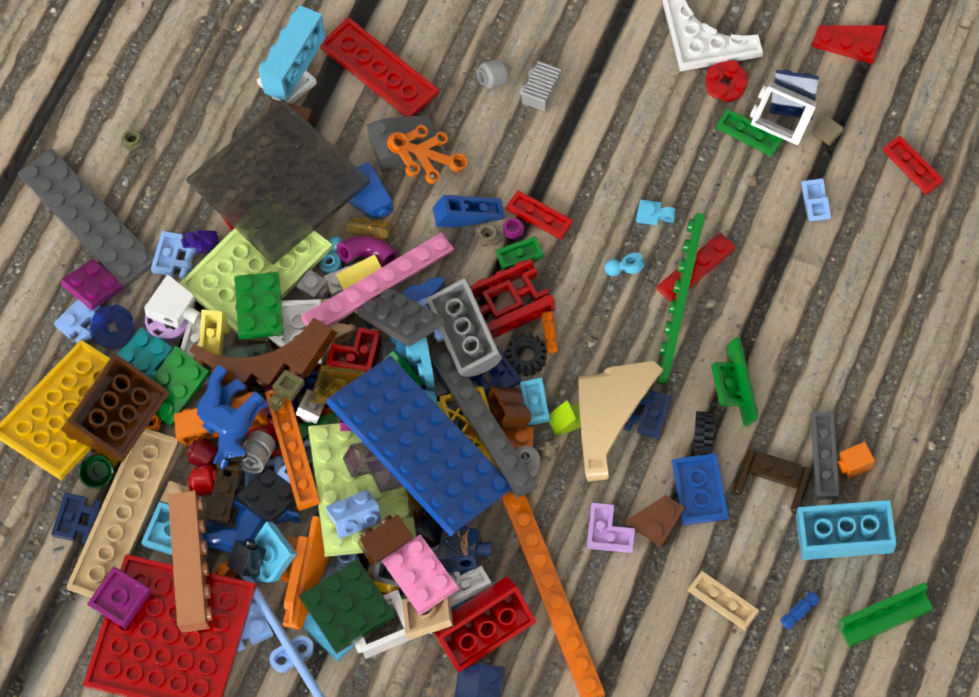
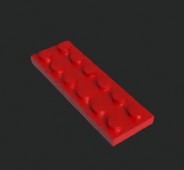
[320,17,439,117]

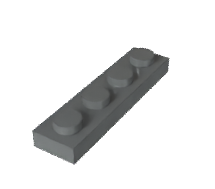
[810,411,839,500]

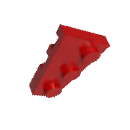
[812,25,886,64]

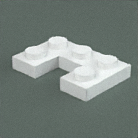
[431,544,492,607]

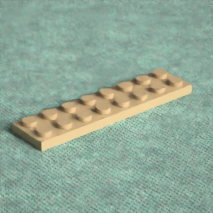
[66,429,180,598]

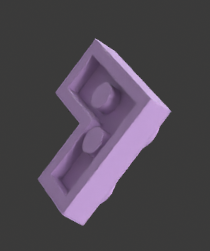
[587,503,635,553]

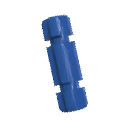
[780,591,819,630]

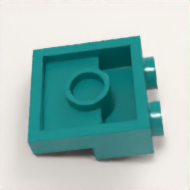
[117,328,173,379]

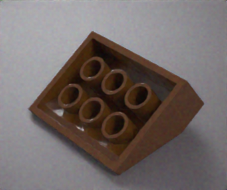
[60,353,170,462]

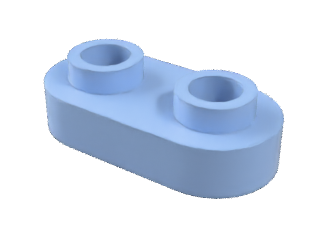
[270,636,314,673]

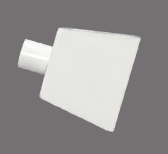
[144,275,201,328]

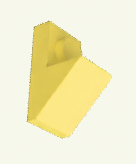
[199,310,230,356]

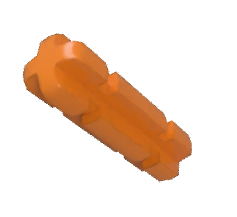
[542,311,558,354]

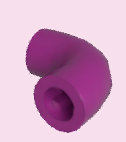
[337,235,398,267]

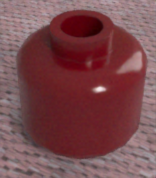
[186,437,218,467]

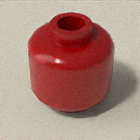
[187,464,217,496]

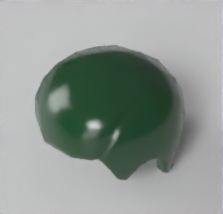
[78,454,115,489]

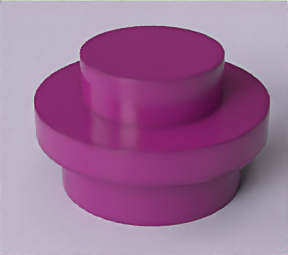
[502,218,524,239]

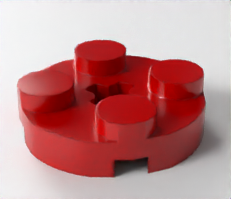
[705,60,748,102]

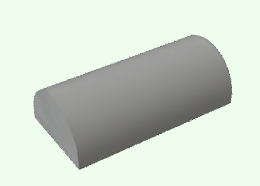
[426,278,502,377]

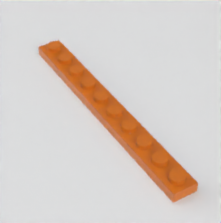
[502,491,605,697]

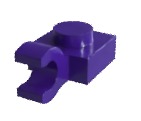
[181,230,219,254]

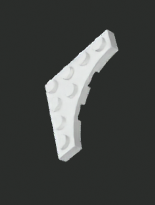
[662,0,763,71]

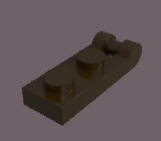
[206,461,243,524]

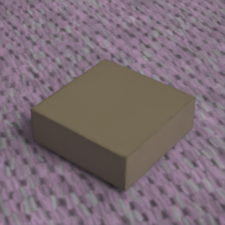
[813,116,844,146]

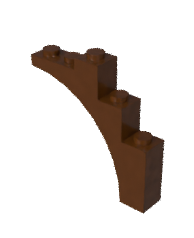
[189,318,338,398]

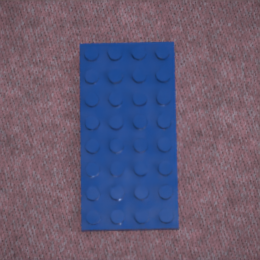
[326,356,512,537]

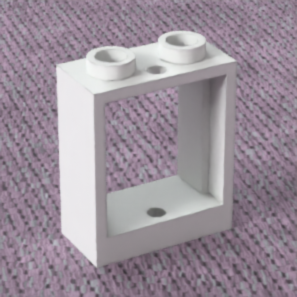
[750,81,817,145]
[354,589,417,659]

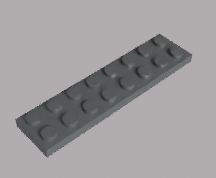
[18,148,154,289]

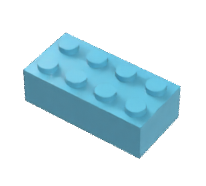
[259,5,326,102]
[796,500,896,560]

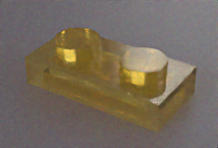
[345,216,393,239]

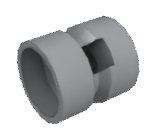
[236,430,276,474]

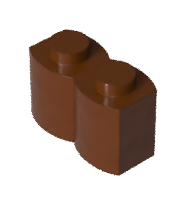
[487,386,531,430]

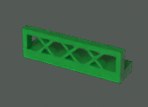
[838,582,933,648]

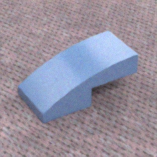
[801,179,831,222]

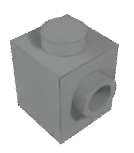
[296,270,329,300]

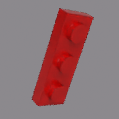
[883,135,944,196]
[506,190,573,240]

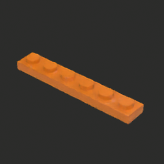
[265,390,320,511]

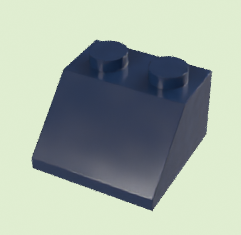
[455,664,505,697]

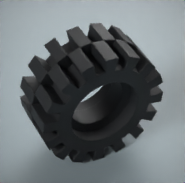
[506,333,547,376]
[694,411,714,453]

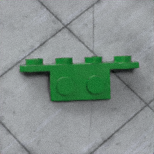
[711,337,758,427]

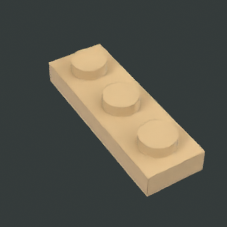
[688,571,759,631]

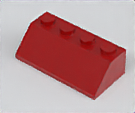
[432,576,537,673]

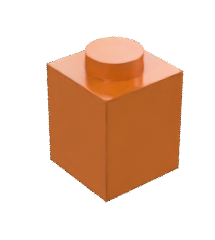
[837,442,875,480]

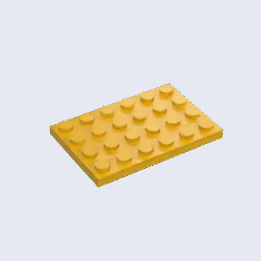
[0,340,110,480]

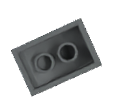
[367,115,442,172]

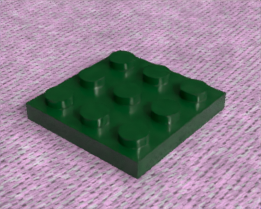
[299,559,396,654]

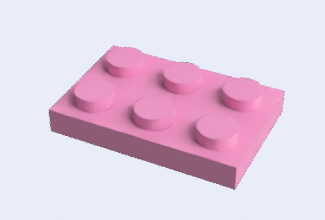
[382,535,459,615]

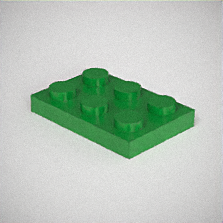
[235,272,284,340]
[152,346,212,427]

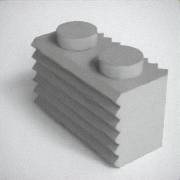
[519,61,562,112]

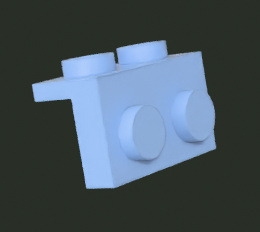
[325,490,381,539]

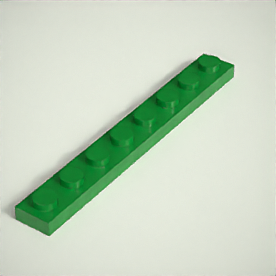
[656,213,705,385]

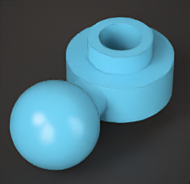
[319,236,343,274]
[605,253,645,276]

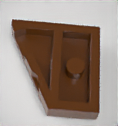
[624,495,686,547]

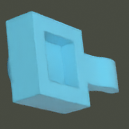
[636,199,675,226]

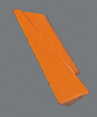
[283,516,330,630]

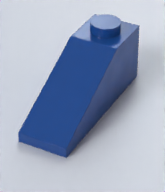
[432,195,505,228]

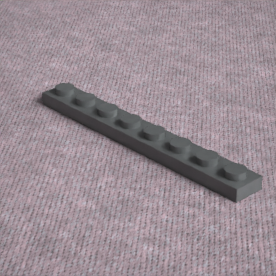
[430,350,537,498]

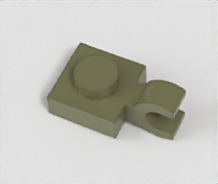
[269,370,304,412]

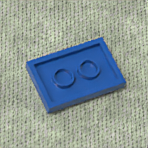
[671,453,728,526]

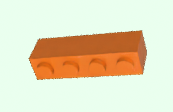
[174,392,268,446]

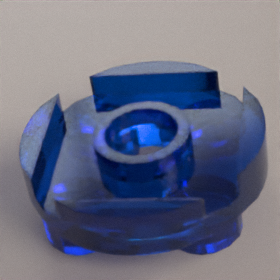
[89,304,135,349]

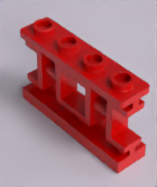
[470,259,555,339]

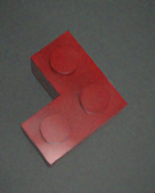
[326,327,382,379]

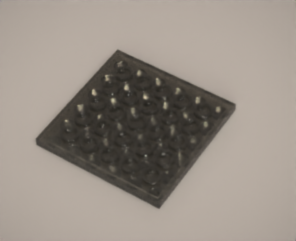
[186,99,370,265]

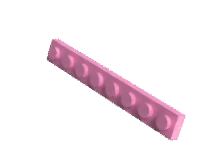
[301,232,454,327]

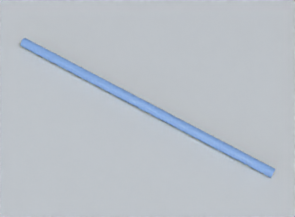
[240,575,325,697]

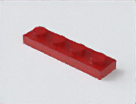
[657,232,736,302]

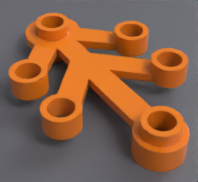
[387,125,467,184]

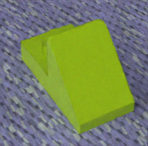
[549,401,581,437]

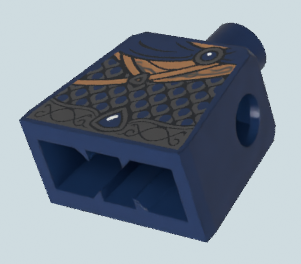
[437,527,493,573]

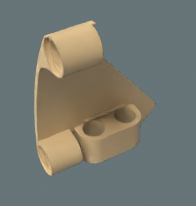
[579,361,663,482]

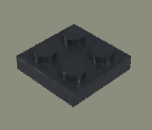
[236,467,296,523]

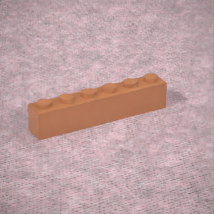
[168,490,213,633]

